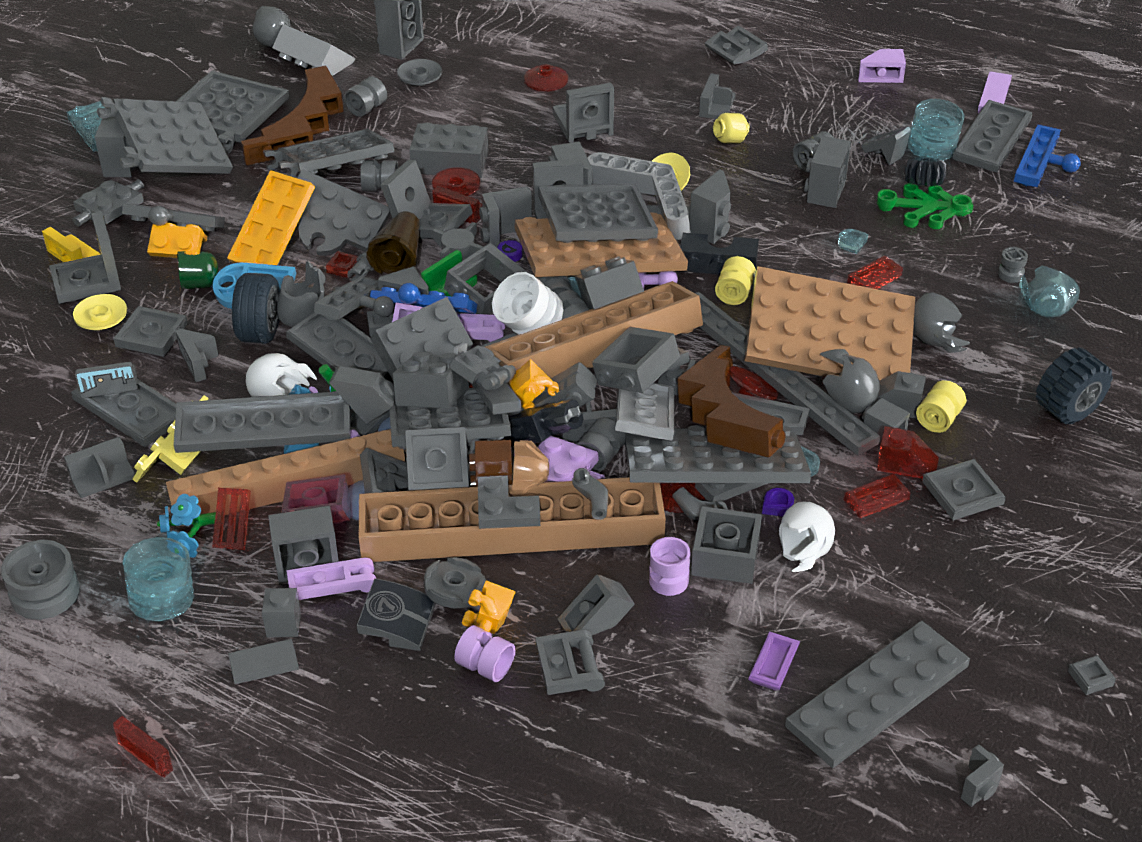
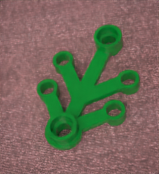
[877,183,973,229]

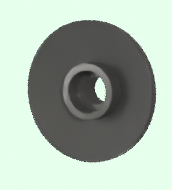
[397,59,442,86]

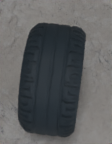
[232,273,280,344]

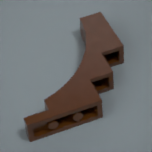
[241,65,344,166]
[678,345,785,458]

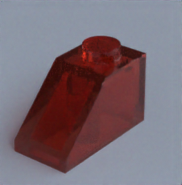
[877,426,939,479]

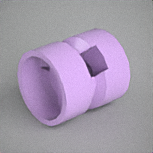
[649,537,690,596]
[454,626,515,682]

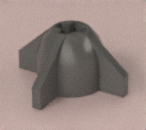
[432,222,483,261]

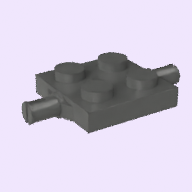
[73,179,144,227]

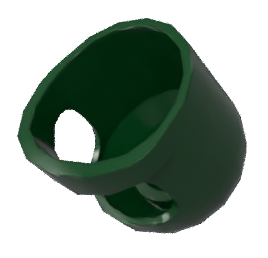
[177,251,218,289]

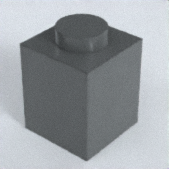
[862,398,910,448]
[262,588,301,637]

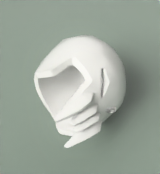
[246,353,317,397]
[779,502,835,572]

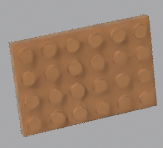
[515,212,688,277]
[744,266,915,380]

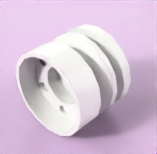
[492,272,564,335]

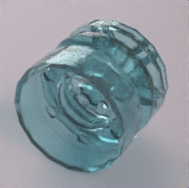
[907,99,965,161]
[122,537,194,621]

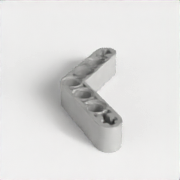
[588,152,691,240]

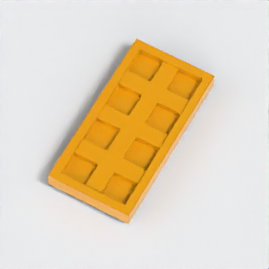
[227,170,315,265]

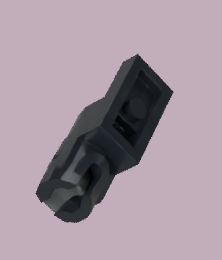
[501,400,583,447]

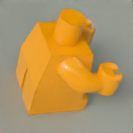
[510,359,559,409]
[462,581,515,634]

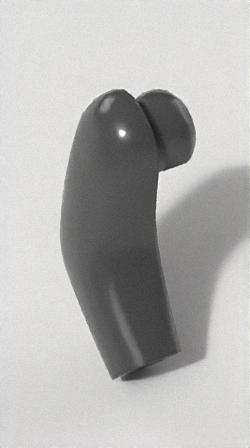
[572,468,608,520]
[672,487,727,520]

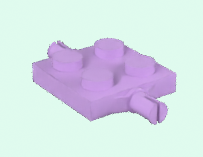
[514,436,605,483]

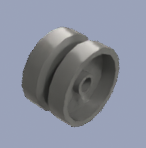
[1,540,79,620]

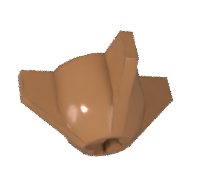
[511,440,549,494]

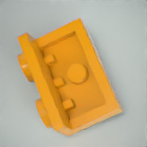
[147,222,207,258]

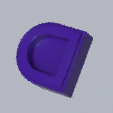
[762,488,794,517]

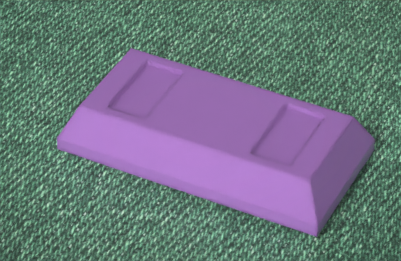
[748,632,800,691]

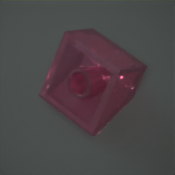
[281,474,352,524]

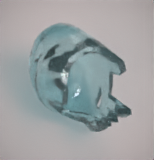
[1019,266,1080,318]

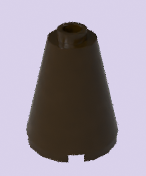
[366,211,420,274]

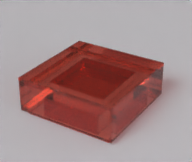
[326,251,358,278]

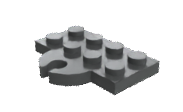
[297,169,391,256]

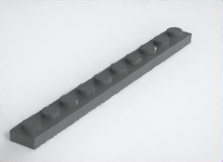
[695,292,880,456]

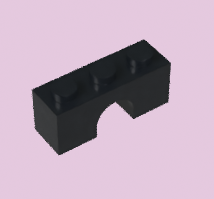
[680,232,759,275]

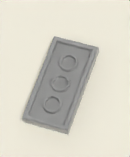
[615,383,674,441]

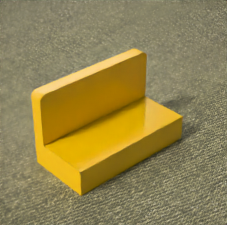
[42,227,100,262]

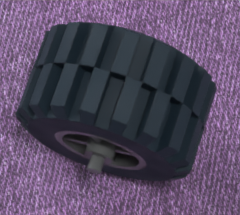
[1036,347,1113,424]

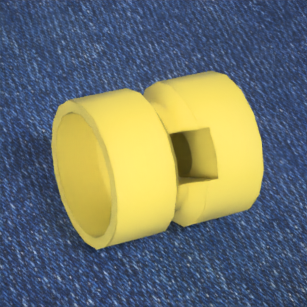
[715,256,756,305]
[916,380,966,433]

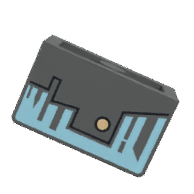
[75,362,137,398]

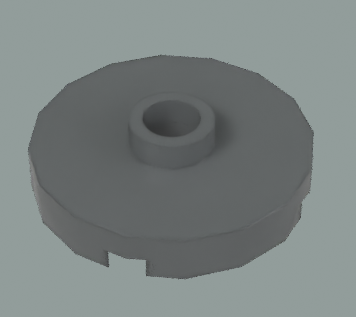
[423,557,486,608]

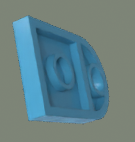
[213,262,297,309]

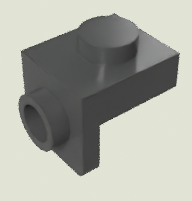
[961,744,1004,807]

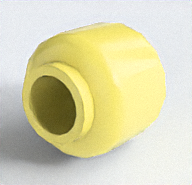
[713,113,749,143]

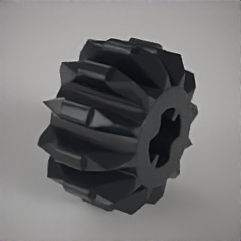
[904,157,946,186]

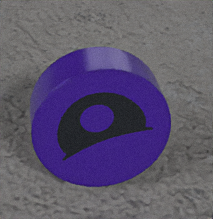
[497,240,523,262]

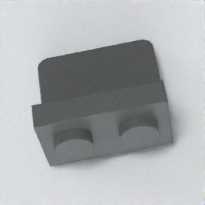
[479,187,532,248]

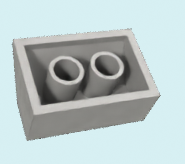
[272,24,356,76]

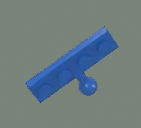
[1014,124,1081,187]
[370,283,477,314]

